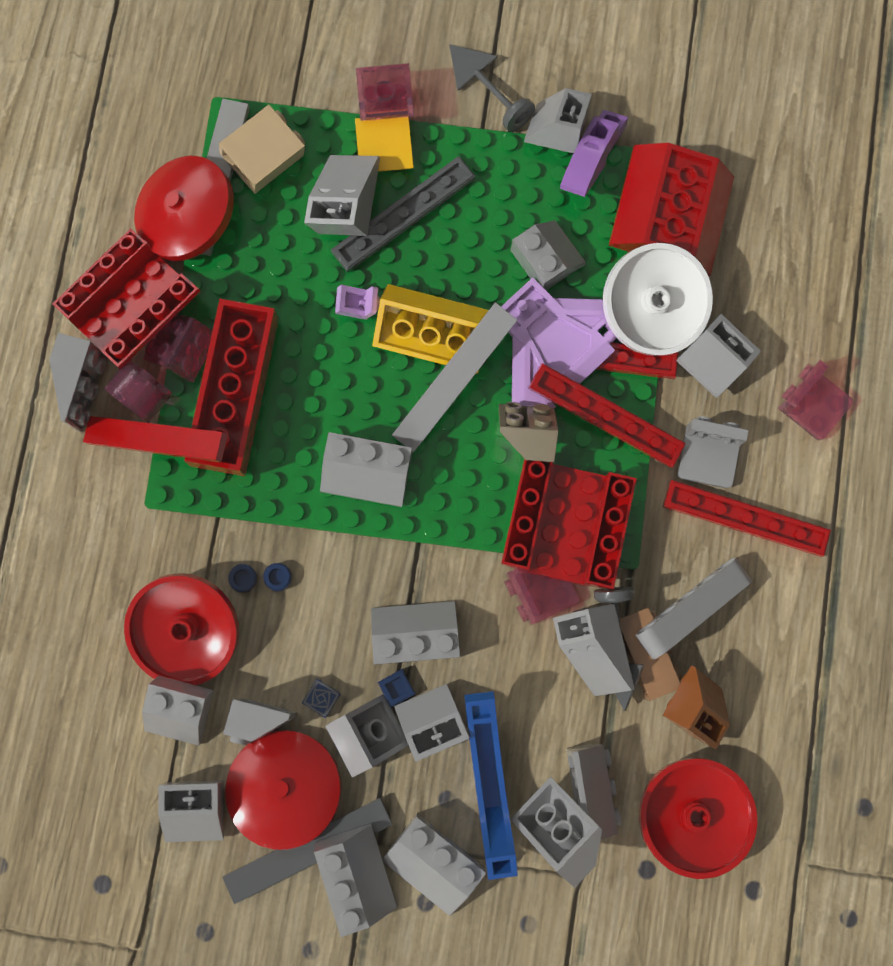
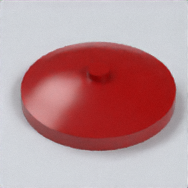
[134,156,234,261]
[124,573,239,685]
[225,730,342,850]
[639,758,757,879]

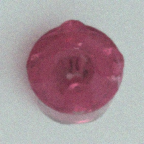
[104,360,173,423]

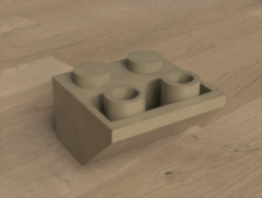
[498,402,558,462]

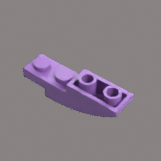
[560,110,628,197]

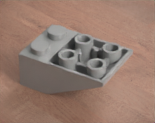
[304,155,380,236]
[50,333,107,433]
[553,604,635,696]

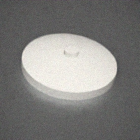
[603,243,713,355]

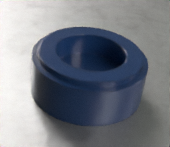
[263,563,292,592]
[228,564,258,593]

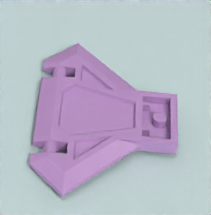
[501,277,622,408]

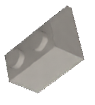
[511,220,586,290]
[142,676,214,746]
[326,694,409,777]
[223,698,297,745]

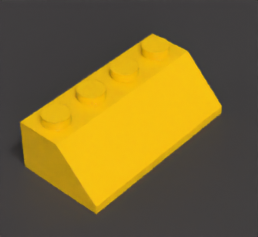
[372,284,489,374]

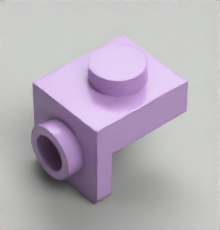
[335,285,380,320]

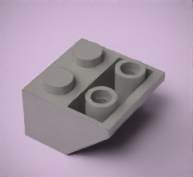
[524,88,592,153]
[676,314,761,398]
[394,684,469,762]
[158,780,224,842]

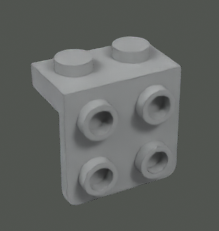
[678,417,748,488]

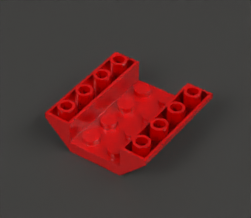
[608,142,734,276]
[52,228,200,369]
[501,459,637,590]

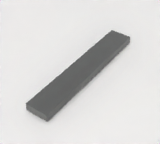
[331,156,475,273]
[222,798,393,904]

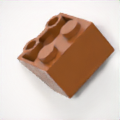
[662,665,730,749]

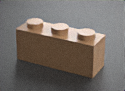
[620,607,683,701]

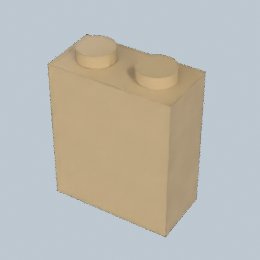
[219,105,305,194]

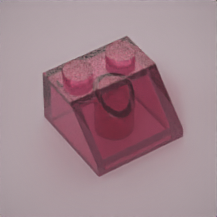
[356,63,414,121]

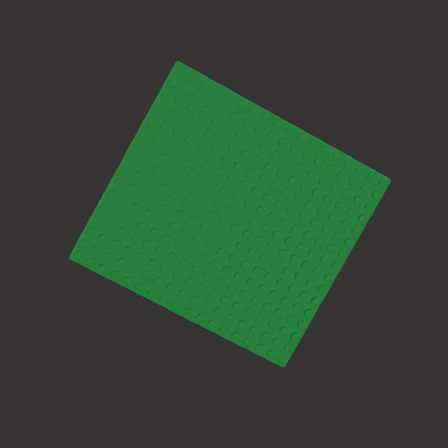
[144,97,658,570]

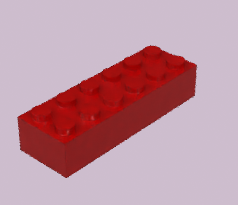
[184,299,279,477]

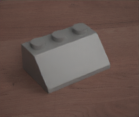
[320,432,413,507]
[371,601,460,665]
[566,743,621,839]
[510,777,602,888]
[382,813,486,916]
[314,824,397,937]

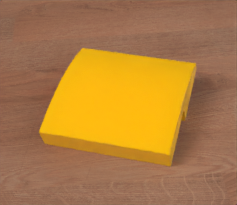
[355,114,413,172]

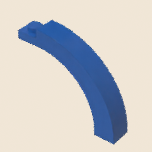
[464,691,518,880]

